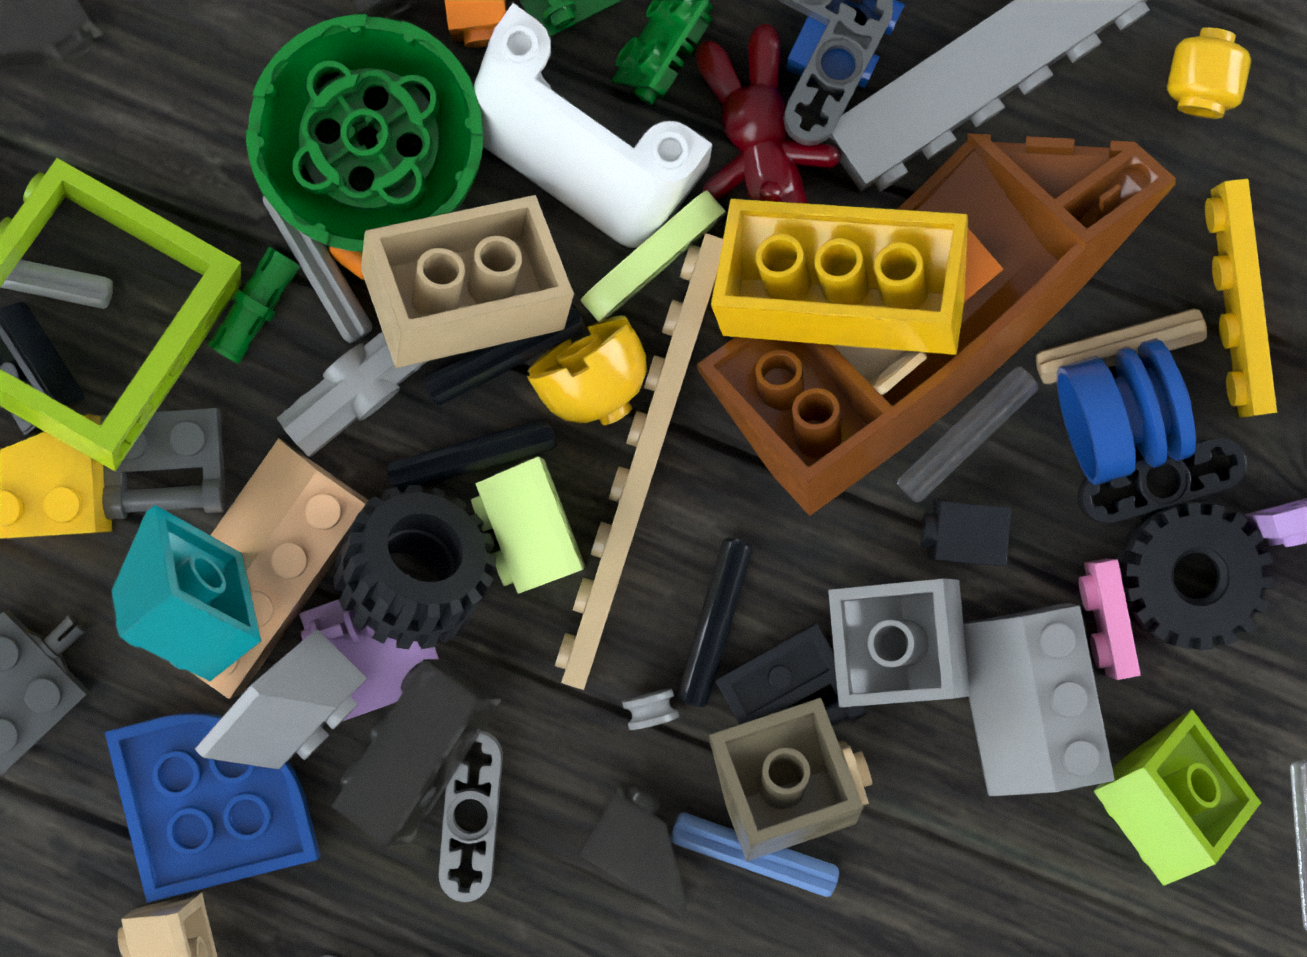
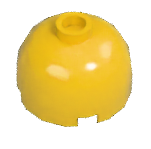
[527,316,647,425]

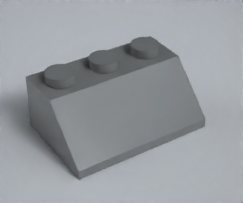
[963,603,1115,796]

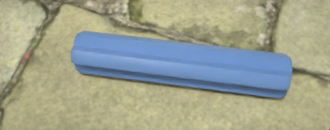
[671,813,839,897]

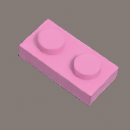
[1079,558,1141,680]

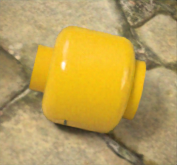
[1167,28,1251,119]

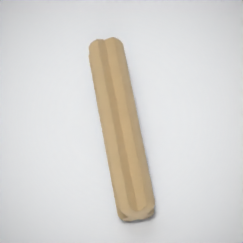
[1036,308,1207,384]

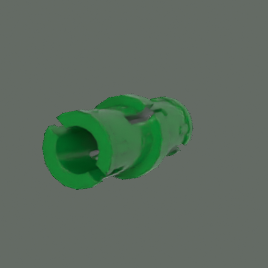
[207,247,301,364]

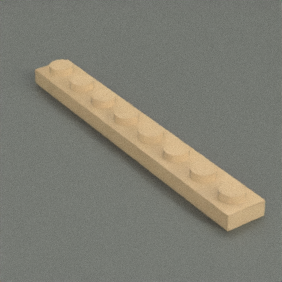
[555,233,723,690]

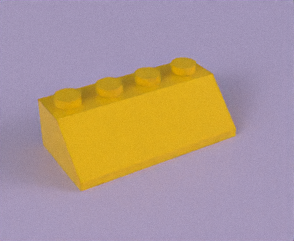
[711,199,968,355]

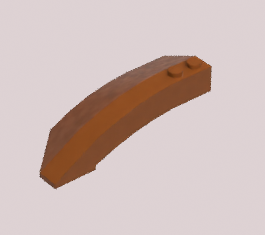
[697,133,1176,516]

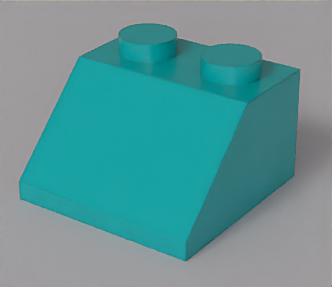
[112,505,261,681]

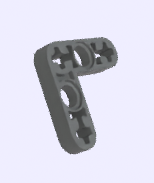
[778,0,893,146]

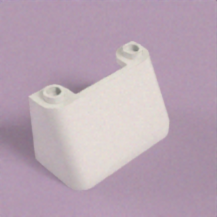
[474,3,712,248]

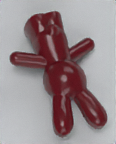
[696,23,841,204]

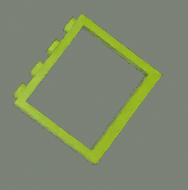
[0,158,241,471]

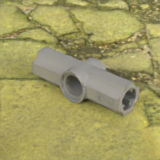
[277,331,428,457]

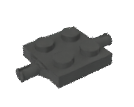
[0,609,90,775]

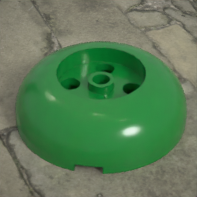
[246,14,484,252]

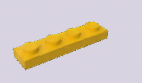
[1205,179,1277,418]

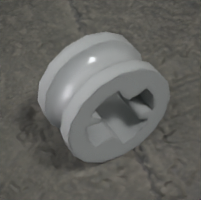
[622,688,679,730]

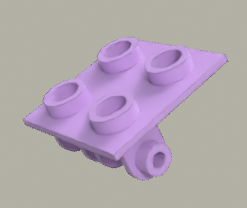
[299,575,448,721]

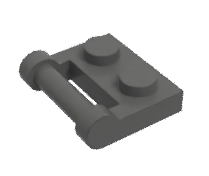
[100,408,226,520]

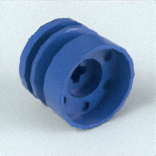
[1056,338,1196,486]

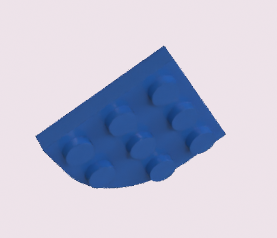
[105,712,321,903]

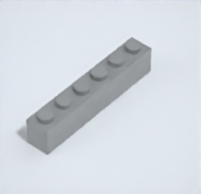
[826,0,1150,192]

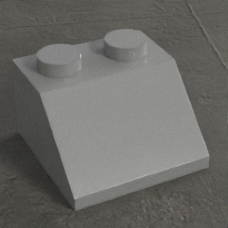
[828,579,970,708]
[195,629,367,769]

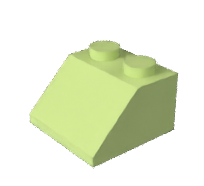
[471,457,586,594]

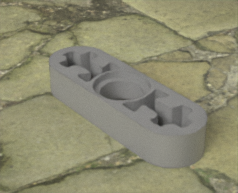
[439,730,503,902]

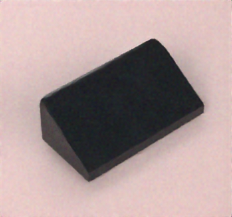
[0,302,84,436]

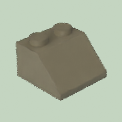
[709,698,864,862]

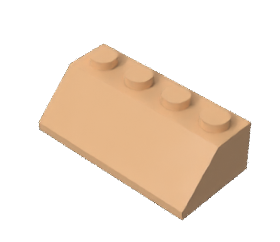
[194,438,369,699]

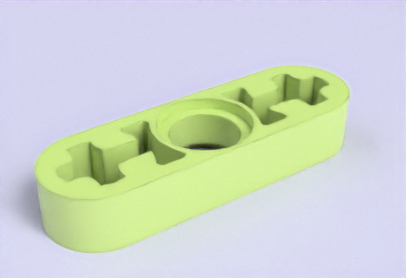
[580,190,727,323]

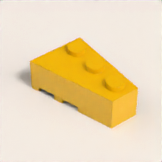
[0,414,113,539]

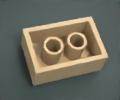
[361,195,574,368]

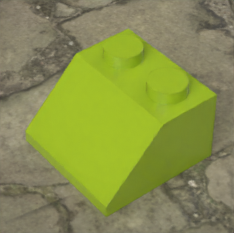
[1094,710,1261,886]

